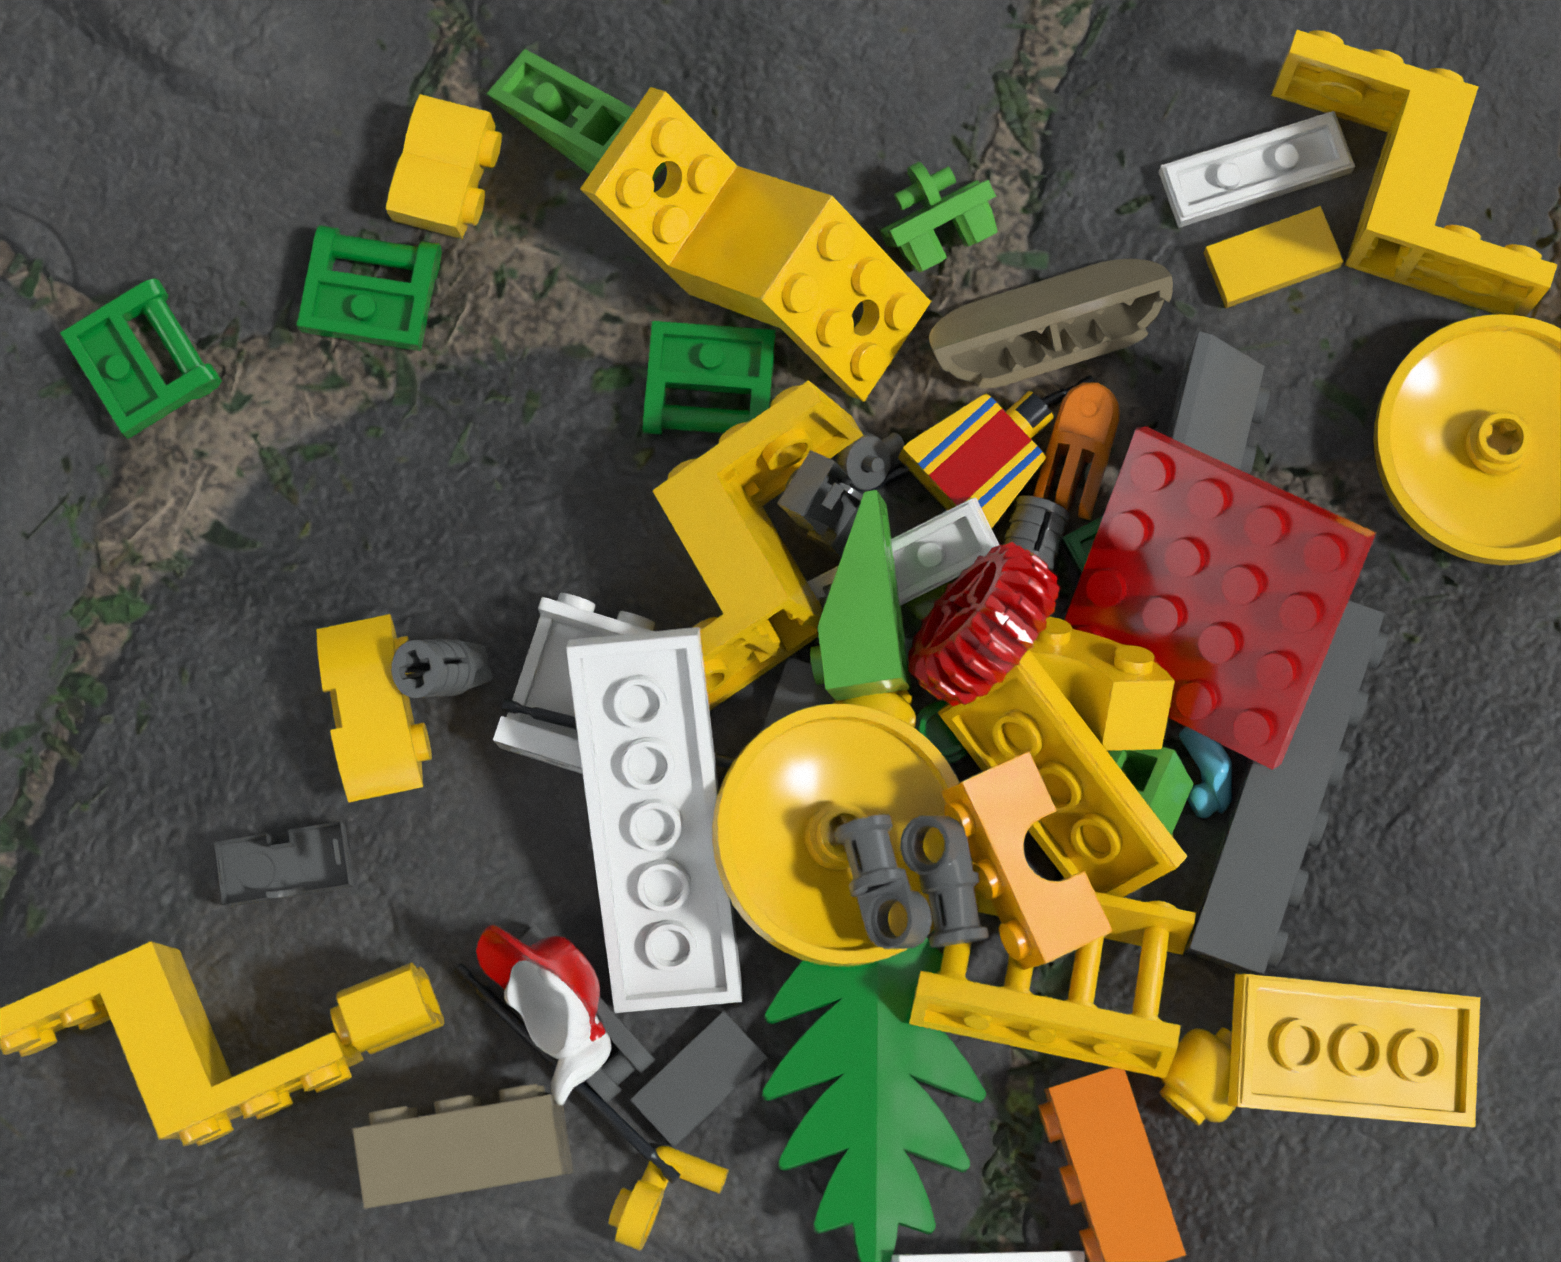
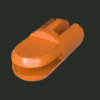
[1033,383,1120,520]

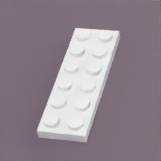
[566,627,743,1013]

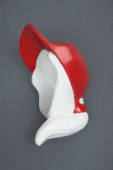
[476,925,611,1105]

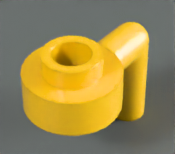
[608,1145,729,1251]

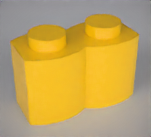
[386,94,502,239]
[330,963,445,1054]

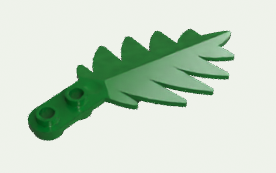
[762,930,986,1262]

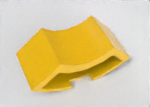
[316,614,432,803]
[1029,617,1175,751]

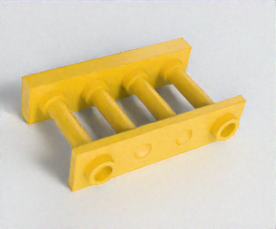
[909,862,1196,1078]

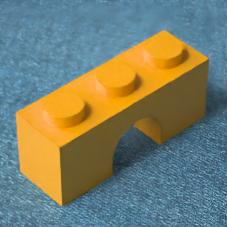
[941,752,1113,970]

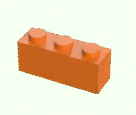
[1038,1067,1186,1262]

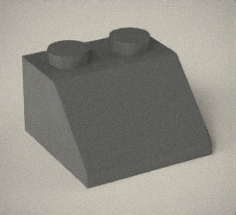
[1167,331,1271,474]

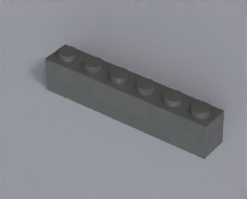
[1184,601,1388,976]

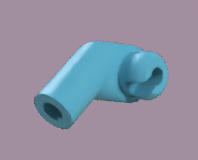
[1179,727,1232,818]

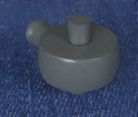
[833,432,904,491]

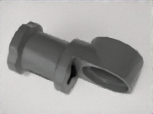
[835,815,932,949]
[900,816,989,947]

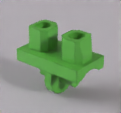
[879,161,998,272]

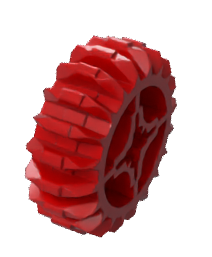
[908,542,1060,707]

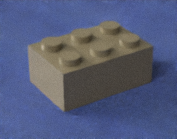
[353,1084,574,1209]

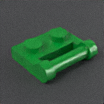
[297,225,441,351]
[60,279,222,439]
[643,321,776,435]

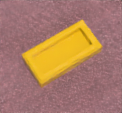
[1203,206,1343,309]

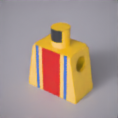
[898,391,1054,529]

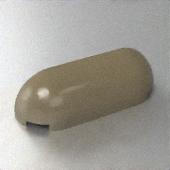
[929,259,1173,388]

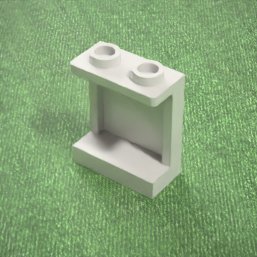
[493,593,655,774]

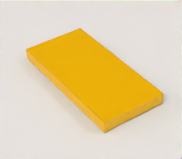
[937,650,1187,897]
[1228,974,1480,1127]

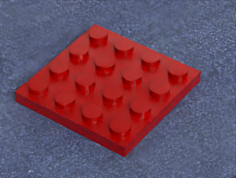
[1064,426,1376,770]

